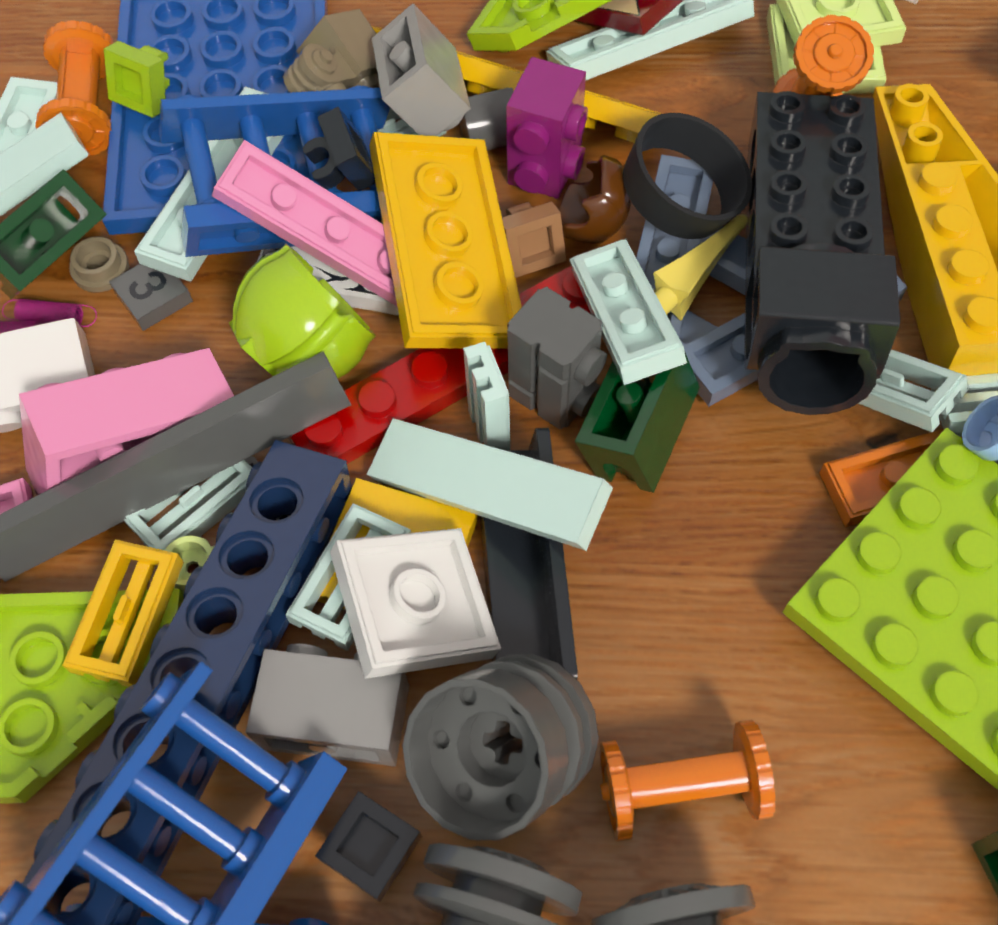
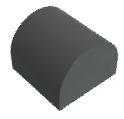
[460,88,514,151]

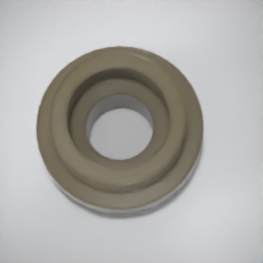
[69,237,129,292]

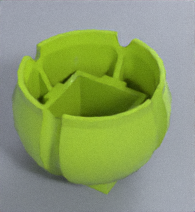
[229,244,376,378]

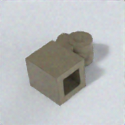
[283,9,380,92]

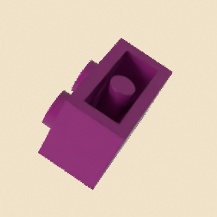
[506,57,588,199]

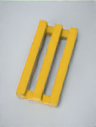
[62,539,184,687]

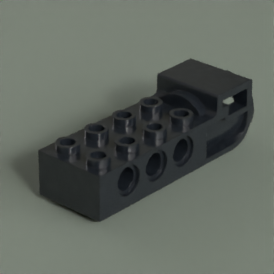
[744,91,900,415]

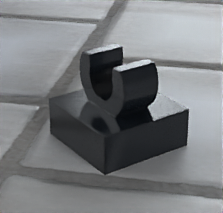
[302,106,376,191]
[315,791,422,902]

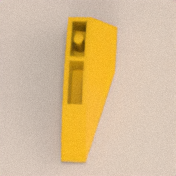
[873,84,998,376]

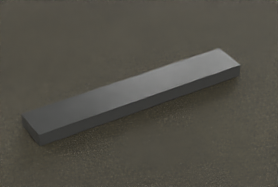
[0,351,351,582]

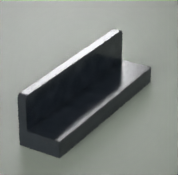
[480,428,578,680]

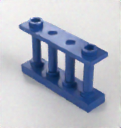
[159,86,390,257]
[0,661,348,925]

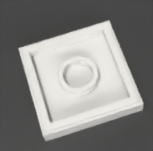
[330,528,501,679]

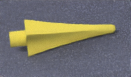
[653,214,748,320]

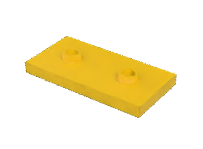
[369,132,522,349]

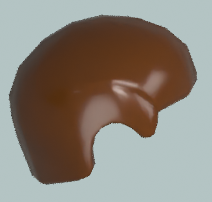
[559,155,632,244]

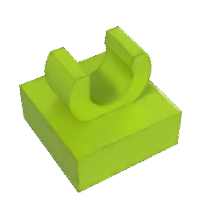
[103,41,170,118]

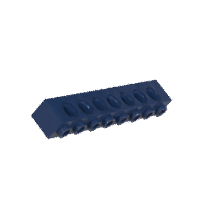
[22,440,352,925]

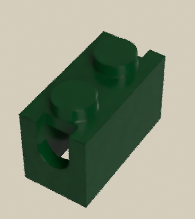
[0,169,107,299]
[575,350,700,493]

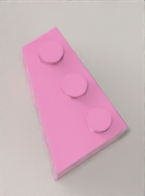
[19,348,234,495]

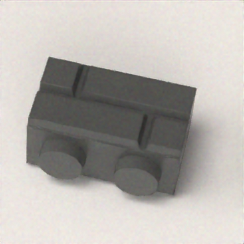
[507,287,607,430]

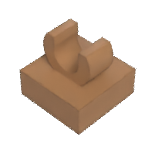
[502,201,567,278]

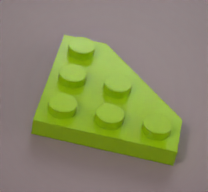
[466,0,612,52]
[0,589,184,804]

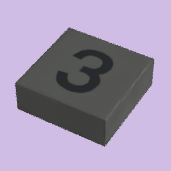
[109,264,193,331]

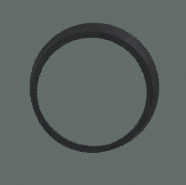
[623,113,753,239]

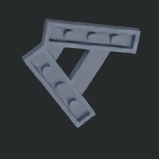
[636,154,907,407]

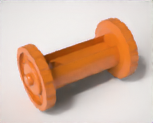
[772,15,874,96]
[35,20,114,156]
[599,720,776,842]

